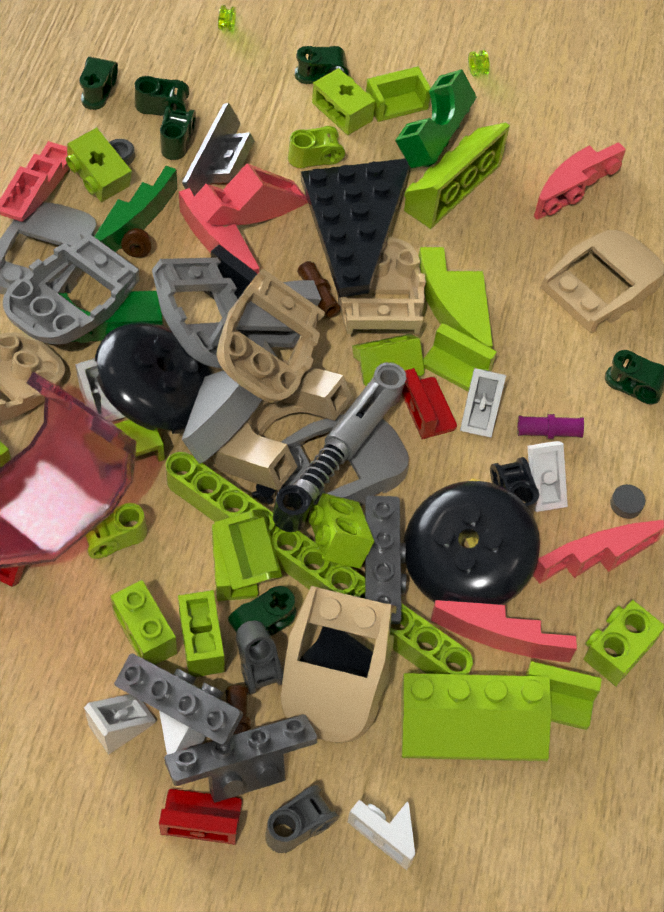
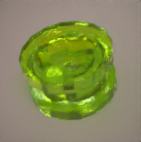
[218,5,236,32]
[468,50,490,77]

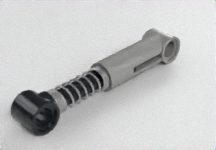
[273,362,406,532]

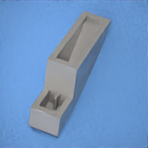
[209,280,321,347]
[182,339,277,463]

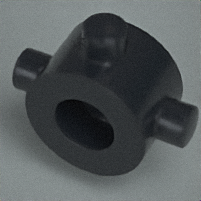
[251,484,278,505]

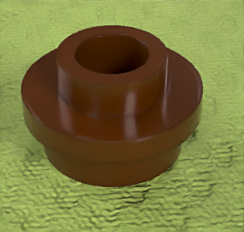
[121,228,152,258]

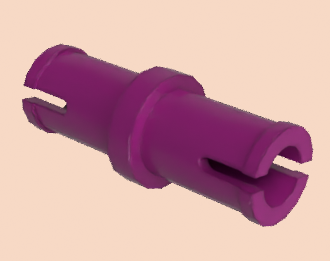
[517,414,584,439]

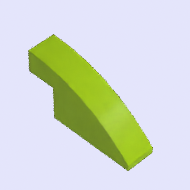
[419,247,493,348]

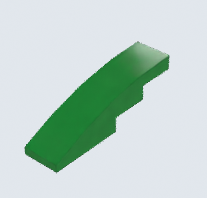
[94,166,178,252]

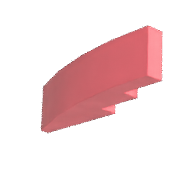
[0,141,69,222]
[179,188,259,274]
[533,520,664,584]
[431,600,577,663]

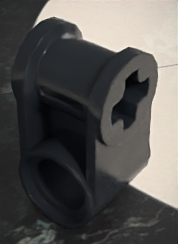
[490,457,539,515]

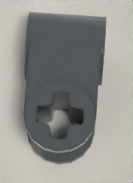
[236,621,283,695]
[265,785,339,853]

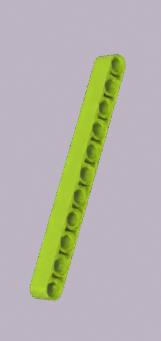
[166,452,473,675]

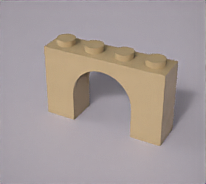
[212,360,353,491]

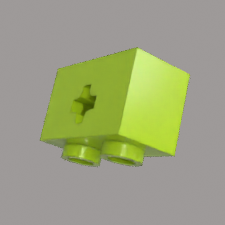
[312,68,375,135]
[66,127,132,202]

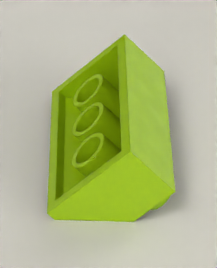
[404,123,510,229]
[401,673,552,761]

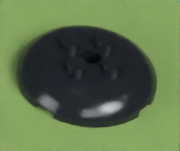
[95,322,214,434]
[404,481,540,605]

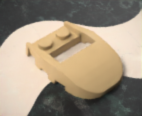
[541,230,664,333]
[337,237,426,334]
[217,268,325,403]
[0,332,65,421]
[281,586,397,743]

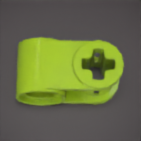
[288,126,345,168]
[78,502,148,559]

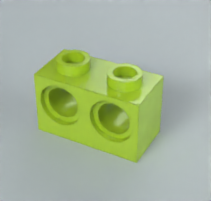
[309,493,374,568]
[110,580,177,665]
[178,590,225,677]
[583,600,664,687]

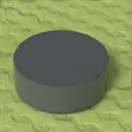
[109,139,135,165]
[610,484,646,519]

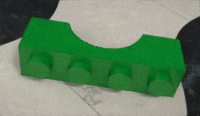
[395,69,477,169]
[48,291,163,344]

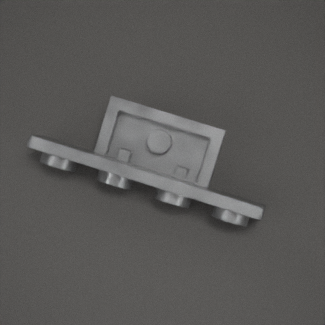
[182,103,255,196]
[365,496,406,624]
[114,653,243,746]
[164,715,317,803]

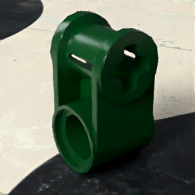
[294,46,349,84]
[79,56,118,110]
[135,76,190,116]
[160,105,196,160]
[605,350,664,404]
[228,586,296,646]

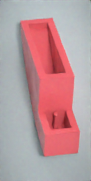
[191,163,308,226]

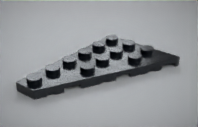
[301,158,411,298]

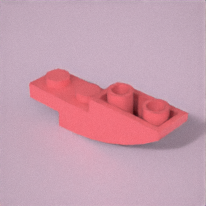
[534,142,626,220]

